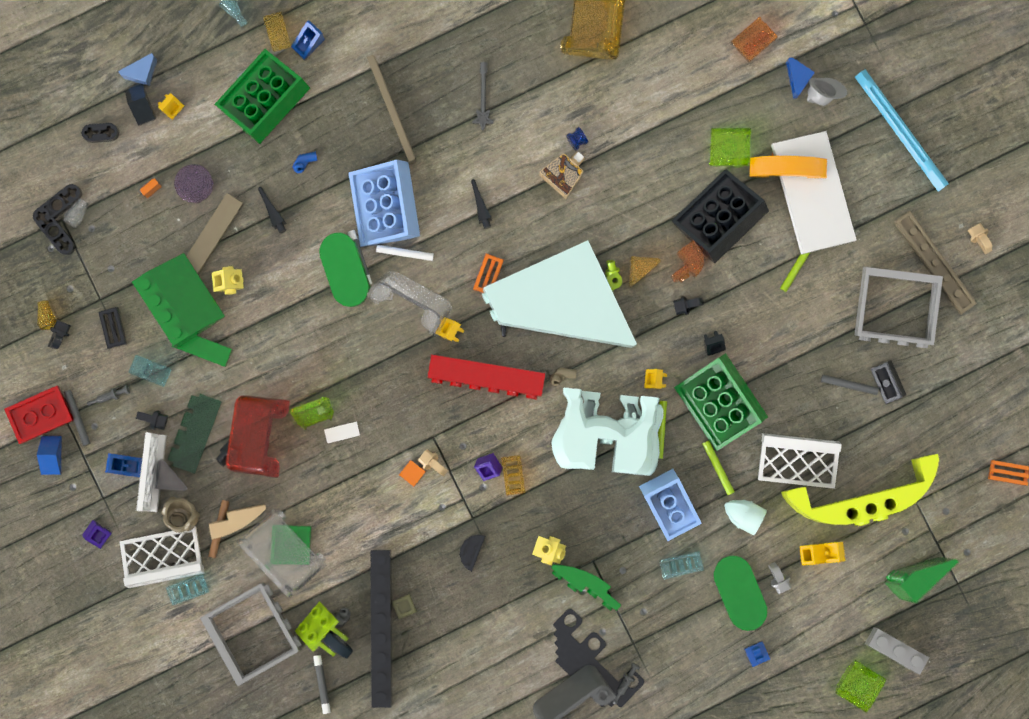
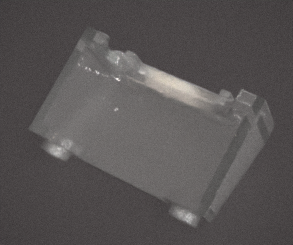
[367,270,452,337]
[237,509,327,598]

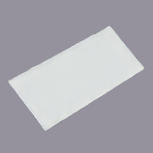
[324,422,360,443]

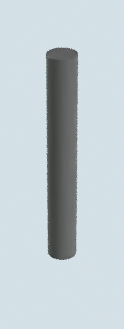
[821,374,879,395]
[64,390,91,446]

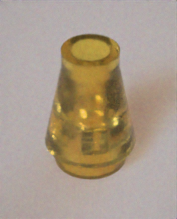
[37,300,56,330]

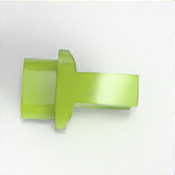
[605,260,622,290]

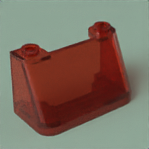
[226,395,290,478]

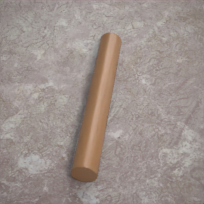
[208,500,229,558]

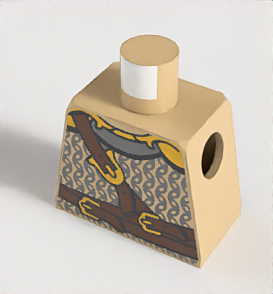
[539,152,585,199]

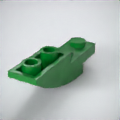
[551,564,621,611]

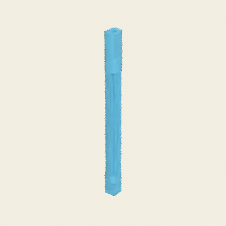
[855,69,949,191]

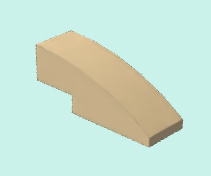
[208,504,266,539]

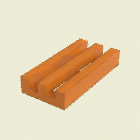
[473,253,504,293]
[988,460,1029,486]

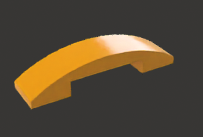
[750,156,827,178]

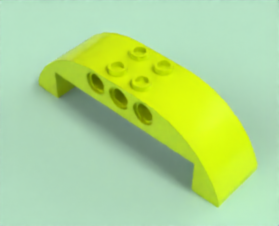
[781,454,939,526]

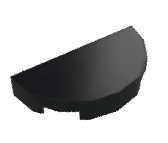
[460,534,486,572]

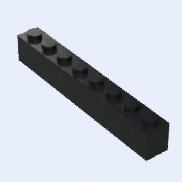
[370,550,392,708]

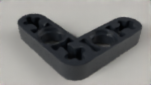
[33,184,82,255]

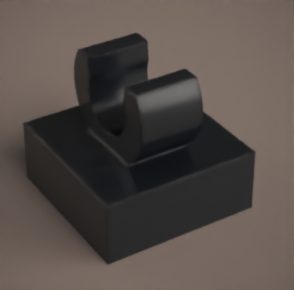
[704,331,726,356]

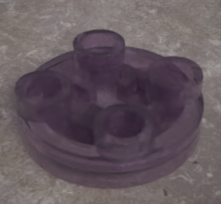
[174,164,214,203]

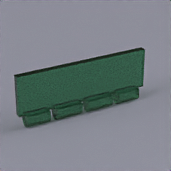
[167,394,222,474]

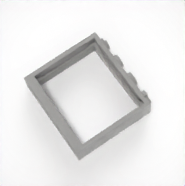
[854,267,943,348]
[200,582,302,686]

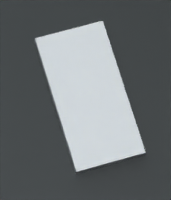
[771,131,856,255]

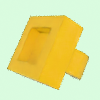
[158,93,184,120]
[438,318,464,342]
[644,369,667,389]

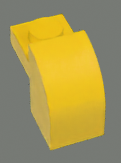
[799,542,846,565]

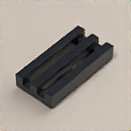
[98,307,127,349]

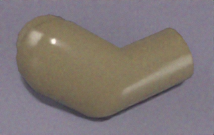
[550,368,577,386]

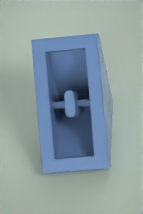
[118,53,157,86]

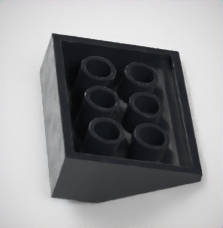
[672,169,769,263]

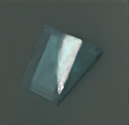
[129,355,172,387]

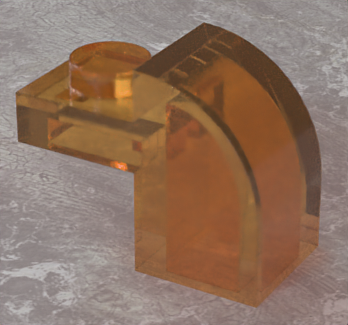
[671,240,704,283]

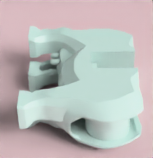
[552,388,663,476]

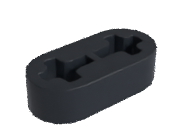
[81,123,119,143]

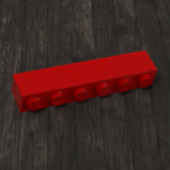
[428,355,545,400]

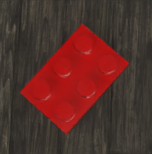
[4,385,74,444]

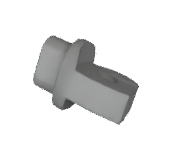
[768,562,792,594]

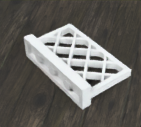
[136,432,167,512]
[758,433,841,489]
[120,526,205,588]

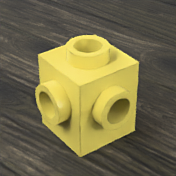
[212,266,244,295]
[532,536,566,565]

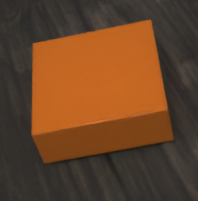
[140,178,162,198]
[399,460,426,487]

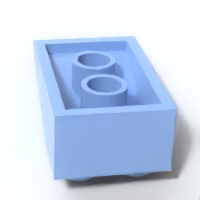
[639,469,702,541]

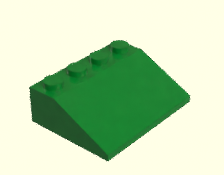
[214,49,310,144]
[132,253,225,348]
[674,353,768,451]
[884,557,959,603]

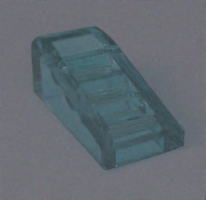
[659,552,704,579]
[165,574,209,606]

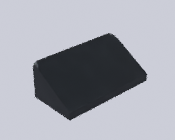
[871,361,906,404]

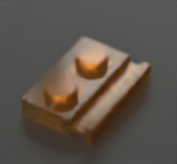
[731,17,778,63]

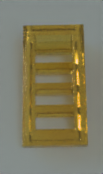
[501,455,526,496]

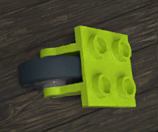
[295,601,353,659]

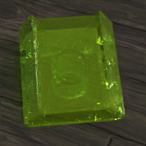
[709,128,751,168]
[290,397,334,430]
[835,660,886,712]

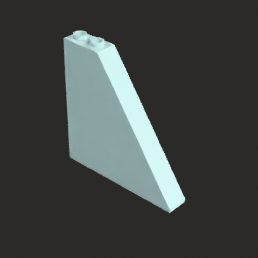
[482,240,637,348]

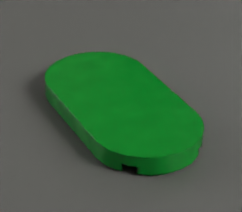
[319,233,370,307]
[713,556,767,631]

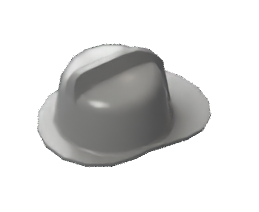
[807,78,847,106]

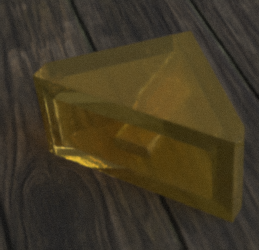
[628,256,661,288]

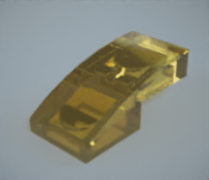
[263,11,292,52]

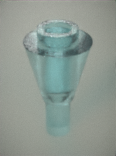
[219,0,247,27]

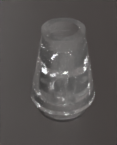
[63,198,89,228]

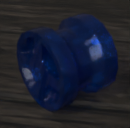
[566,127,589,151]

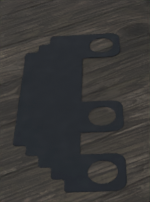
[553,609,644,707]

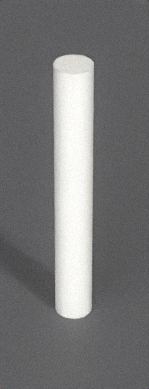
[376,245,434,261]

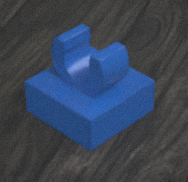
[744,641,770,667]

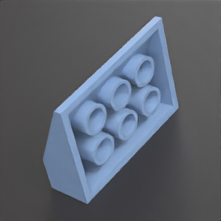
[349,160,420,247]

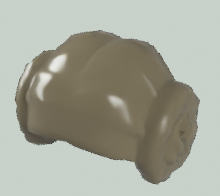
[161,496,200,533]

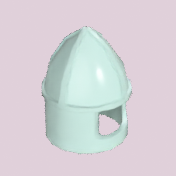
[724,500,767,535]

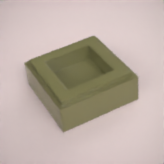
[391,594,417,619]

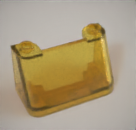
[560,0,625,60]

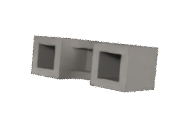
[865,627,929,675]

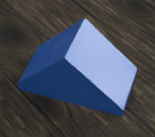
[291,20,325,59]
[786,57,815,99]
[37,436,62,475]
[105,453,143,477]

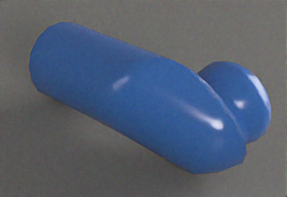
[293,151,318,173]

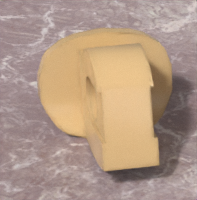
[968,223,992,255]
[418,449,448,477]

